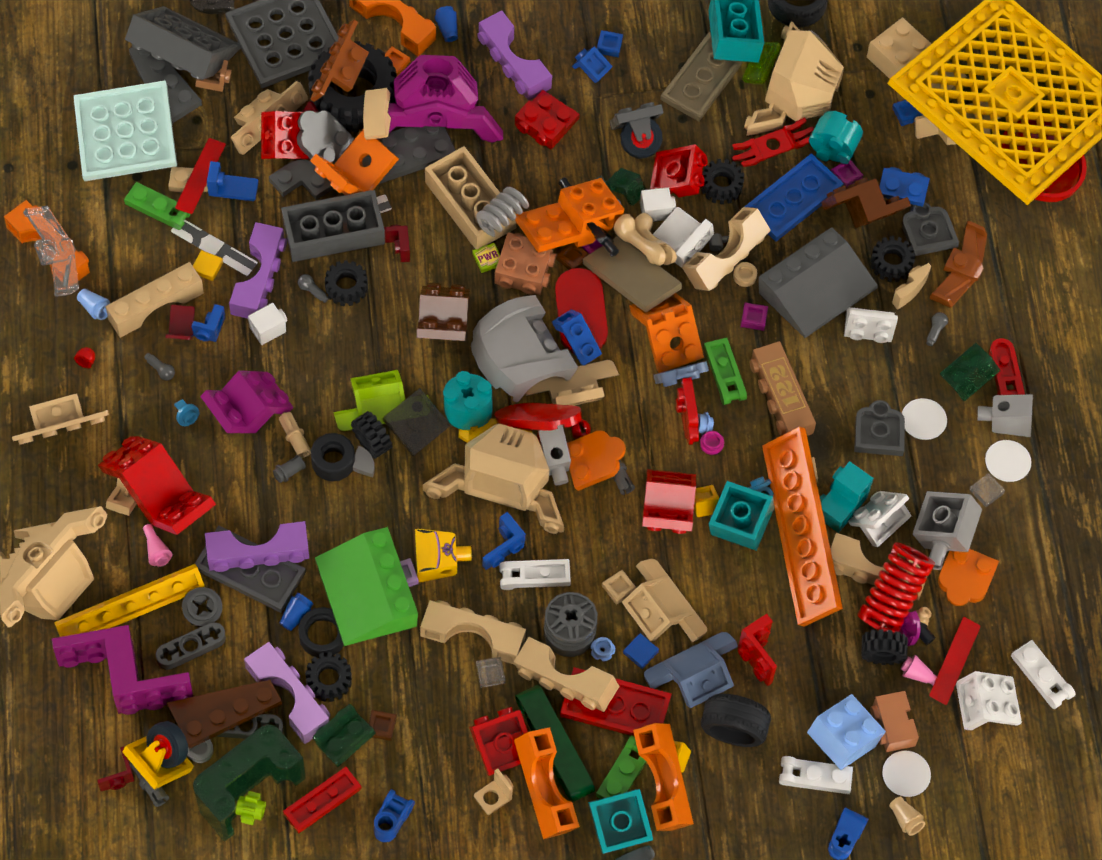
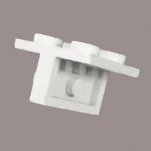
[848,491,911,547]

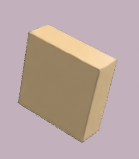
[602,570,636,605]

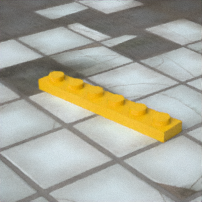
[54,564,205,637]

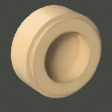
[733,262,757,287]

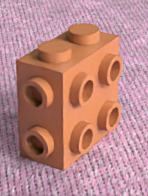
[495,232,557,295]

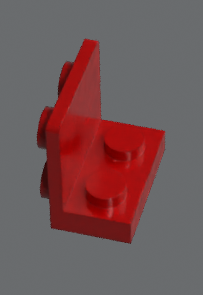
[261,111,311,160]
[738,613,777,686]

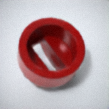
[74,347,95,368]
[571,419,591,439]

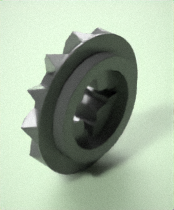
[182,587,223,627]

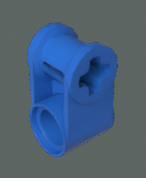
[374,789,415,842]
[828,807,869,860]

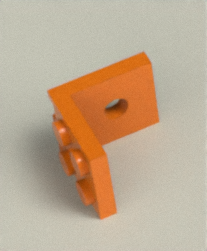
[310,129,399,195]
[629,293,704,373]

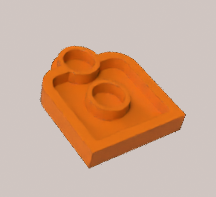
[567,430,626,491]
[938,549,999,606]

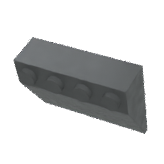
[125,6,241,80]
[759,227,878,338]

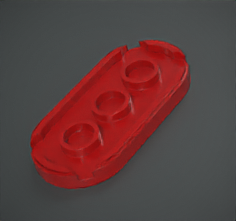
[555,268,608,354]
[494,402,582,431]

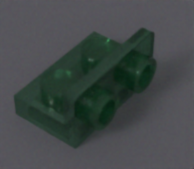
[939,343,1000,401]
[312,704,376,767]

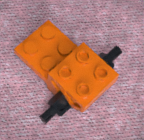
[515,178,625,257]

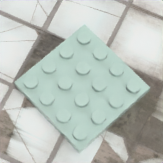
[73,80,177,181]

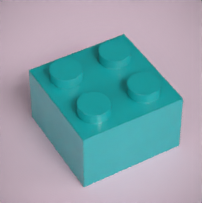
[709,481,775,551]
[588,789,653,854]

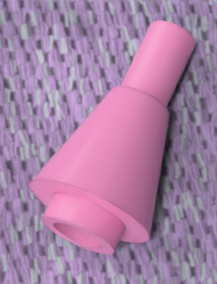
[143,524,173,567]
[901,655,937,685]

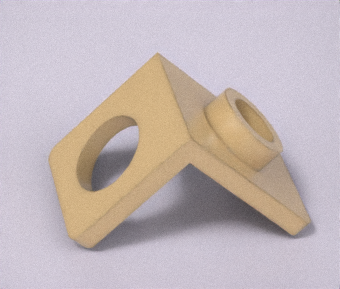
[474,769,514,815]

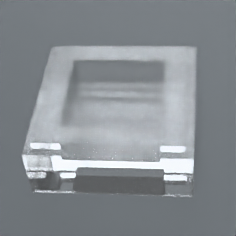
[970,473,1005,507]
[476,657,506,688]

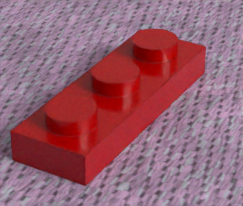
[283,767,362,834]

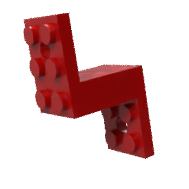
[98,436,216,535]

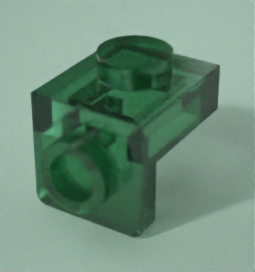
[606,168,647,206]

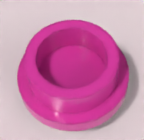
[700,431,724,455]

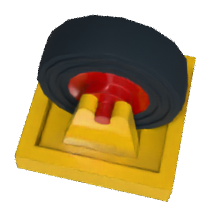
[122,721,194,790]

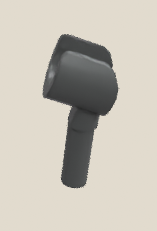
[709,233,729,252]

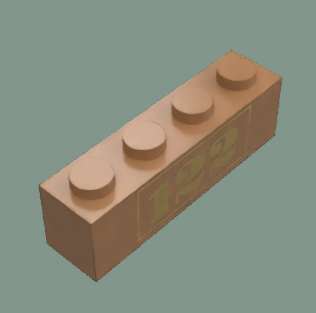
[749,341,816,436]

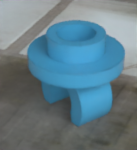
[174,399,199,426]
[748,477,773,496]

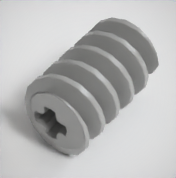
[476,187,529,237]

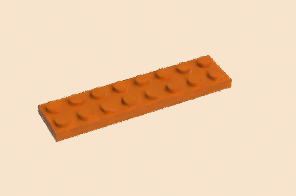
[762,427,843,627]

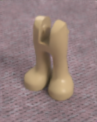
[614,213,677,266]

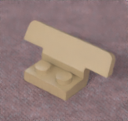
[526,360,619,406]
[622,559,707,642]

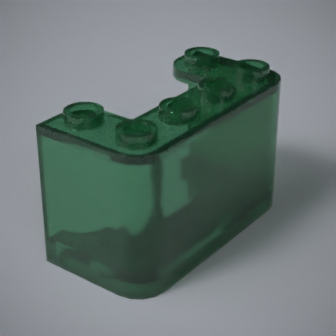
[193,725,306,842]

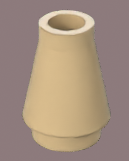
[889,796,925,836]

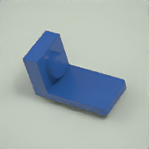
[207,161,259,201]
[552,309,602,366]
[482,512,526,570]

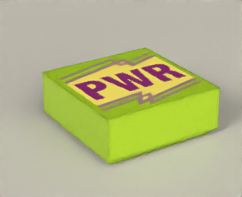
[472,243,500,273]

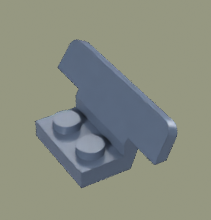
[644,632,738,708]

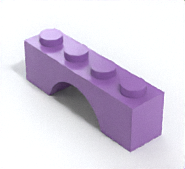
[477,10,552,101]
[229,222,287,319]
[205,521,309,572]

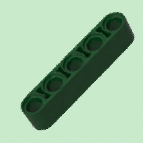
[515,684,595,802]

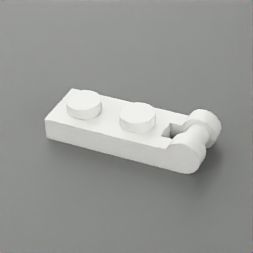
[499,559,571,590]
[1011,640,1076,709]
[779,756,853,794]

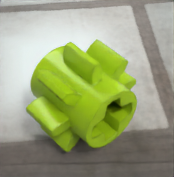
[236,791,266,825]

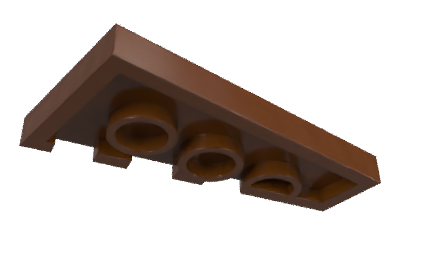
[167,680,282,749]

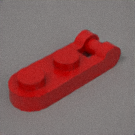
[989,338,1025,395]

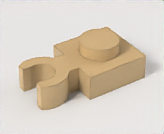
[168,167,208,192]

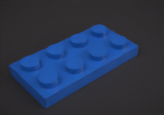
[744,153,844,242]

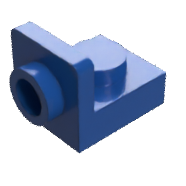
[572,46,613,83]
[192,304,225,342]

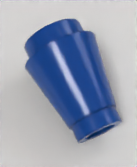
[434,6,458,42]
[279,593,314,631]

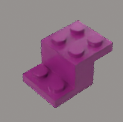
[200,371,294,433]

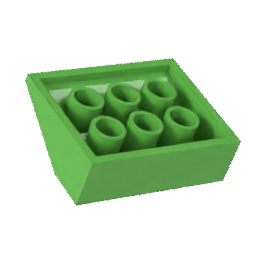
[315,527,418,646]

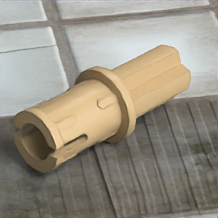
[279,412,311,458]

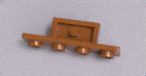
[310,19,369,102]

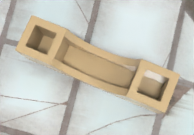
[682,207,771,291]
[105,262,204,338]
[830,533,927,601]
[420,600,526,665]
[513,637,619,712]

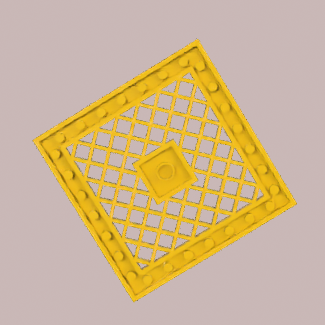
[887,0,1102,205]

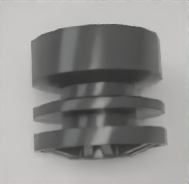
[544,592,598,657]

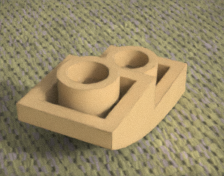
[363,88,391,140]
[892,263,931,310]

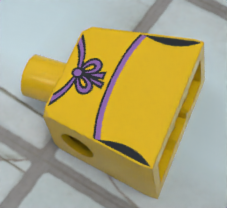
[415,529,472,582]

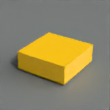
[193,250,223,281]

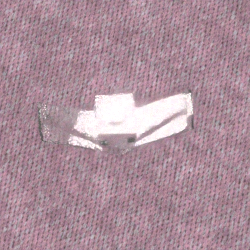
[23,206,79,297]

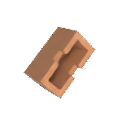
[870,691,919,752]

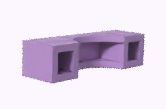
[244,642,330,744]

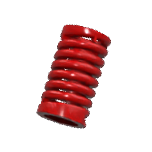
[857,542,935,633]

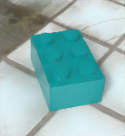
[708,0,764,63]

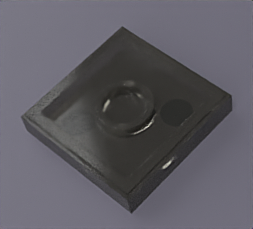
[382,388,451,456]

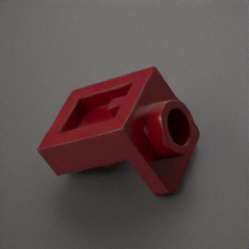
[384,224,410,262]

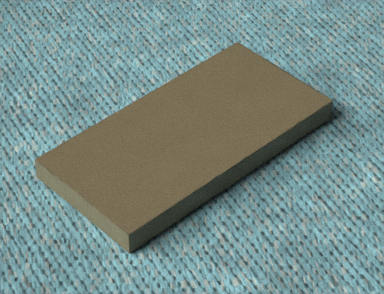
[660,32,744,122]
[583,236,682,312]

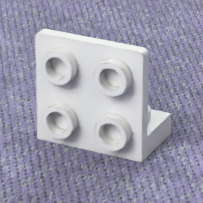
[653,207,714,268]
[844,307,898,343]
[956,671,1022,730]

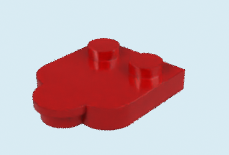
[675,378,699,445]

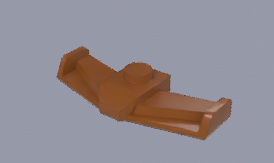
[929,221,987,308]

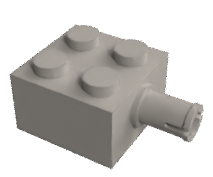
[913,491,982,570]

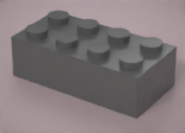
[281,190,385,262]

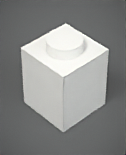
[640,188,676,222]
[248,303,288,345]

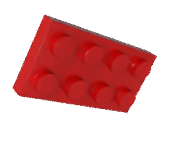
[560,667,672,736]

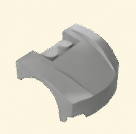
[471,295,578,402]

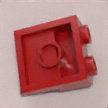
[515,90,580,150]
[650,144,708,197]
[469,706,528,776]

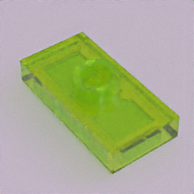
[742,42,782,84]

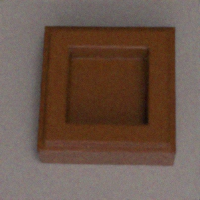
[556,243,589,270]
[366,710,397,741]

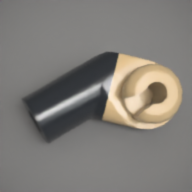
[916,607,936,645]

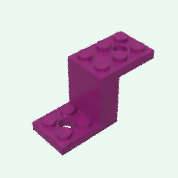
[52,625,194,715]

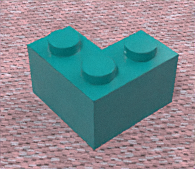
[820,461,874,533]

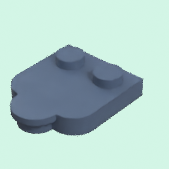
[653,361,709,387]

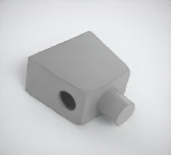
[977,394,1033,437]
[536,425,571,485]

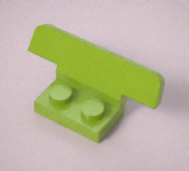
[333,370,430,431]

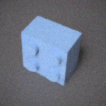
[807,694,886,770]

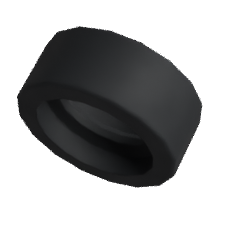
[298,607,344,658]

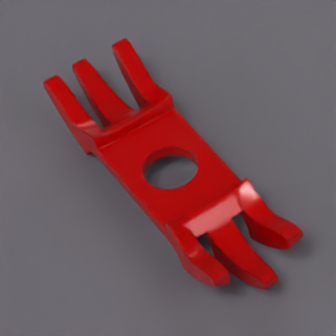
[732,117,814,167]

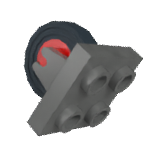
[609,102,664,159]

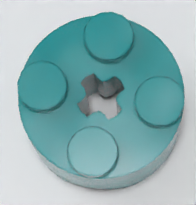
[809,111,863,164]
[443,371,493,430]

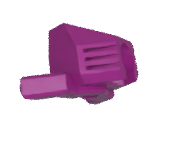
[387,55,504,142]

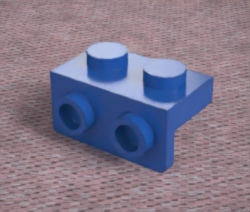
[879,167,930,207]

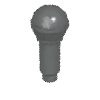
[297,274,329,303]
[926,312,948,347]
[144,353,175,381]

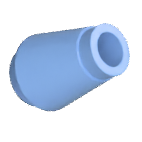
[77,289,110,320]

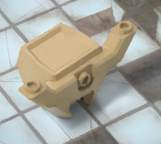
[744,21,844,136]
[423,424,564,534]
[0,506,107,627]

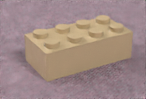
[867,17,967,102]
[425,146,517,249]

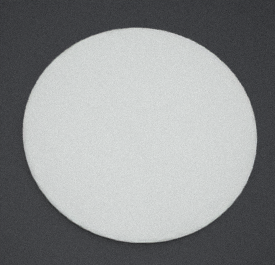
[902,398,947,440]
[985,440,1031,482]
[882,751,931,797]

